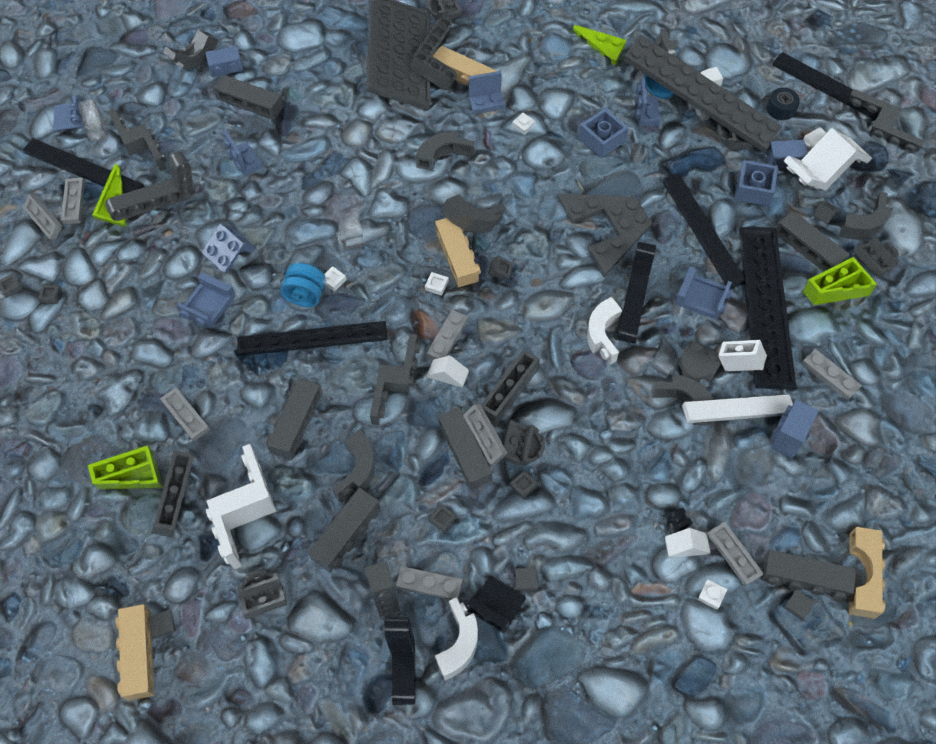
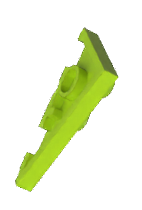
[573,25,626,65]
[92,164,127,227]

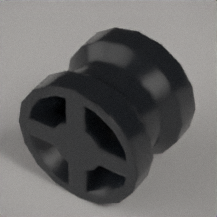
[666,508,693,533]

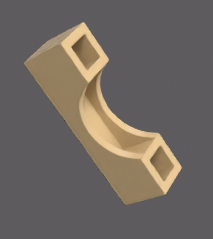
[849,527,886,619]

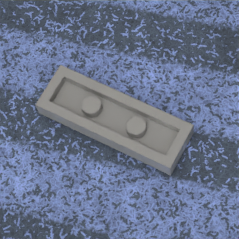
[61,178,85,225]
[23,194,62,240]
[426,310,468,359]
[802,349,862,401]
[160,388,210,441]
[463,403,508,465]
[707,522,764,587]
[396,566,463,600]

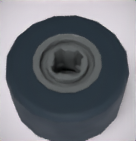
[766,88,800,120]

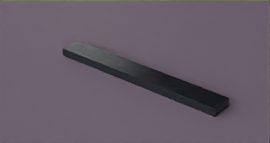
[773,52,879,120]
[23,138,144,194]
[663,174,745,289]
[237,321,388,356]

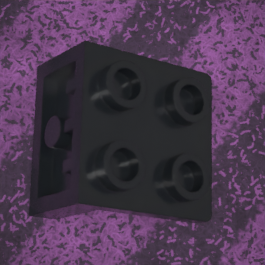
[467,576,526,634]

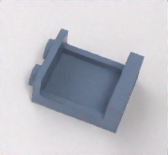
[675,267,733,320]
[177,272,236,329]

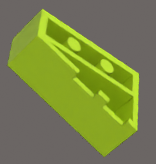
[803,257,877,305]
[88,445,164,489]

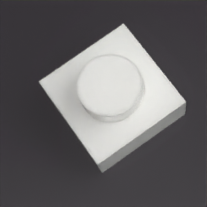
[512,113,536,135]
[324,266,347,292]
[425,272,449,296]
[698,579,727,610]

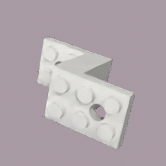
[784,128,872,191]
[206,444,276,569]

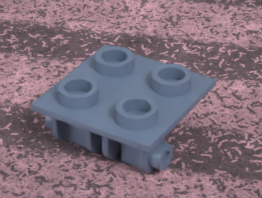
[53,95,87,131]

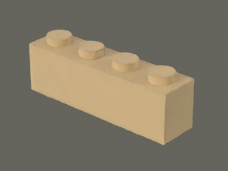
[433,46,496,86]
[435,218,481,288]
[115,604,155,701]

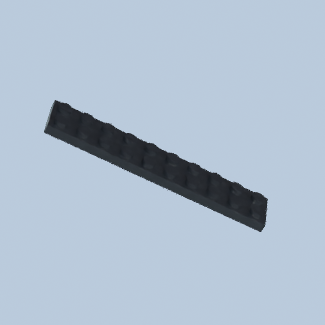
[739,227,796,389]

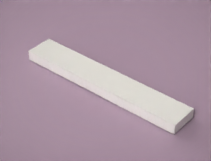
[682,395,793,423]

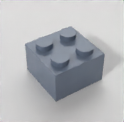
[579,108,629,158]
[734,160,778,206]
[770,400,819,459]

